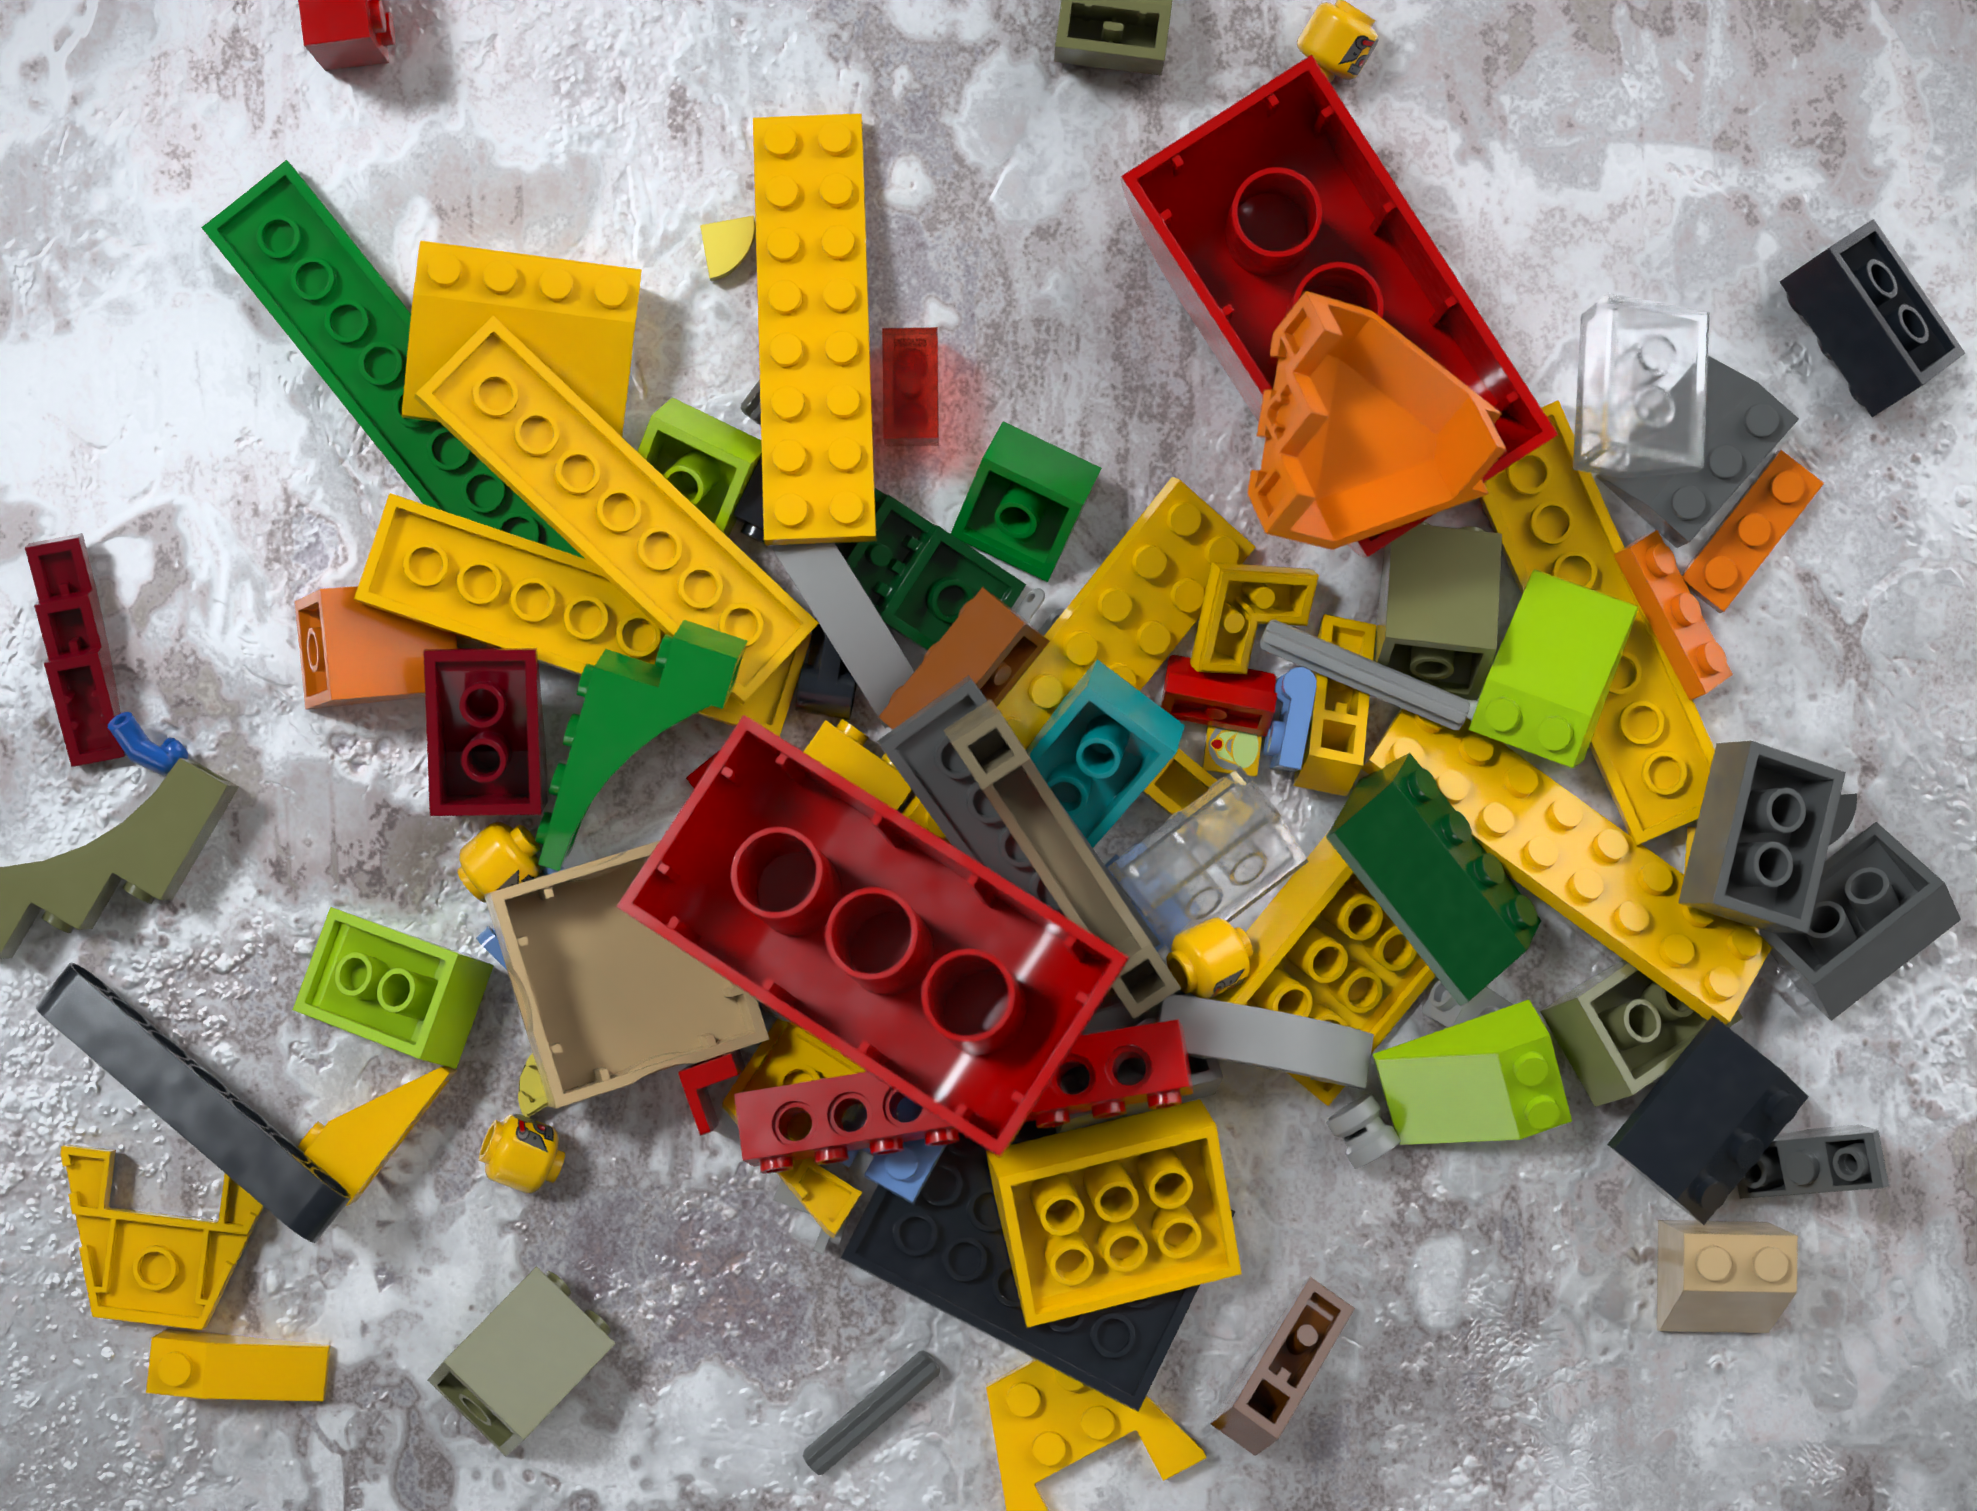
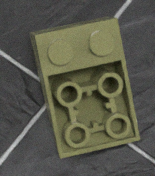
[1054,0,1172,76]

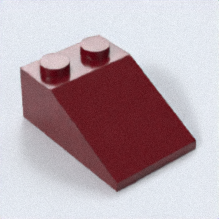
[423,648,548,816]

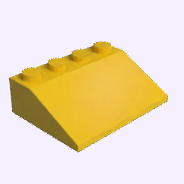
[402,240,642,437]
[1207,831,1436,1106]
[986,1099,1242,1328]

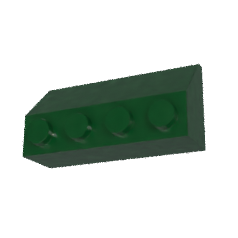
[1326,753,1542,1006]

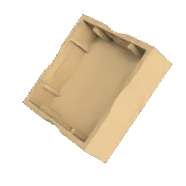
[484,841,769,1108]

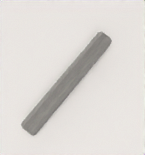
[1260,620,1470,730]

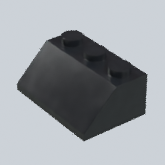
[1779,219,1965,417]
[1607,1015,1809,1225]

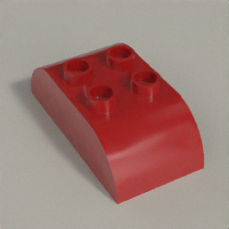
[1121,54,1558,558]
[616,715,1129,1158]

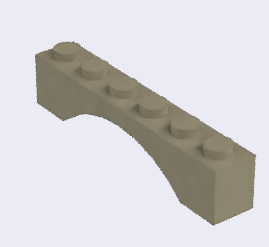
[943,699,1181,1019]

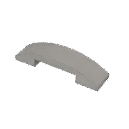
[770,543,914,729]
[1157,994,1374,1089]

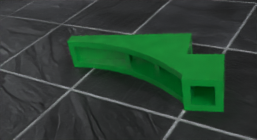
[535,620,748,871]

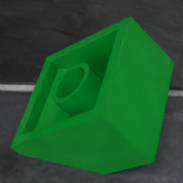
[950,421,1102,582]

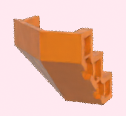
[1247,291,1506,550]

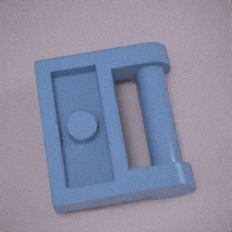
[1263,667,1316,772]

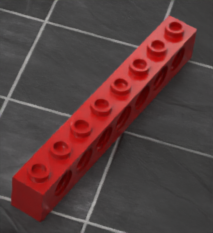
[734,1019,1194,1174]

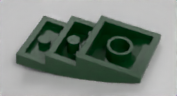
[835,488,1027,651]

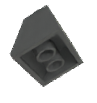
[1595,354,1799,548]
[1759,822,1961,1021]

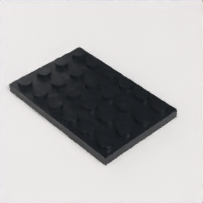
[840,1120,1236,1412]

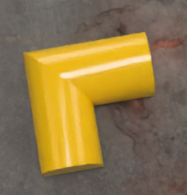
[1190,562,1319,674]

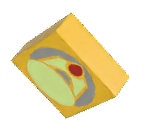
[1202,725,1262,777]

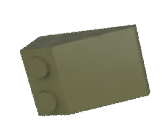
[1540,959,1743,1107]

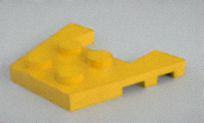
[722,1019,867,1239]
[60,1144,264,1330]
[986,1359,1207,1511]

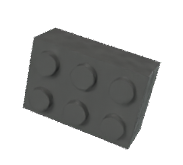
[1678,741,1846,934]

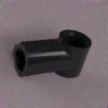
[795,617,857,720]

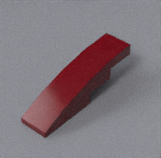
[25,533,126,767]

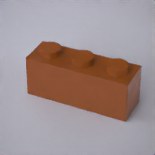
[879,587,1050,730]

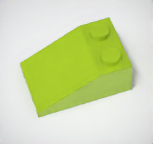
[637,397,762,537]
[1469,569,1639,768]
[292,907,494,1069]
[1372,999,1572,1145]

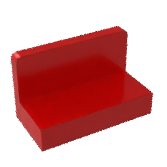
[1160,655,1278,736]
[678,1049,746,1136]

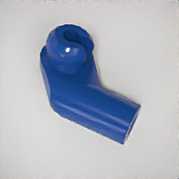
[108,712,189,776]

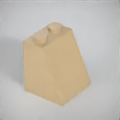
[1657,1220,1798,1333]

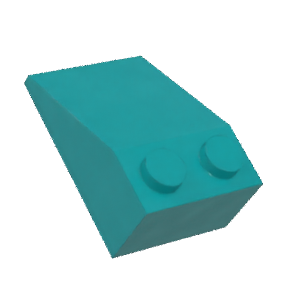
[1025,659,1185,848]

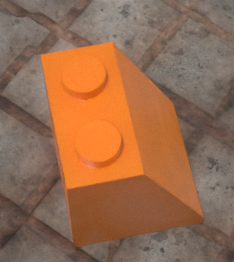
[294,586,462,710]

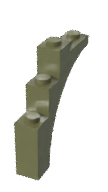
[0,758,239,959]

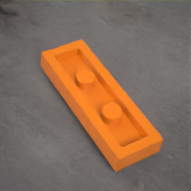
[1681,450,1824,613]
[1614,530,1733,700]

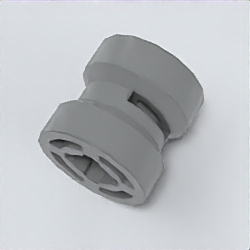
[1325,1093,1401,1169]

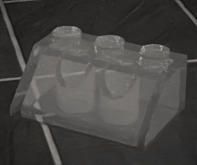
[1573,293,1710,479]
[1107,766,1309,952]

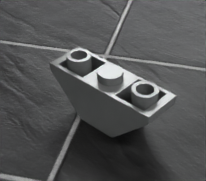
[1737,1124,1889,1199]

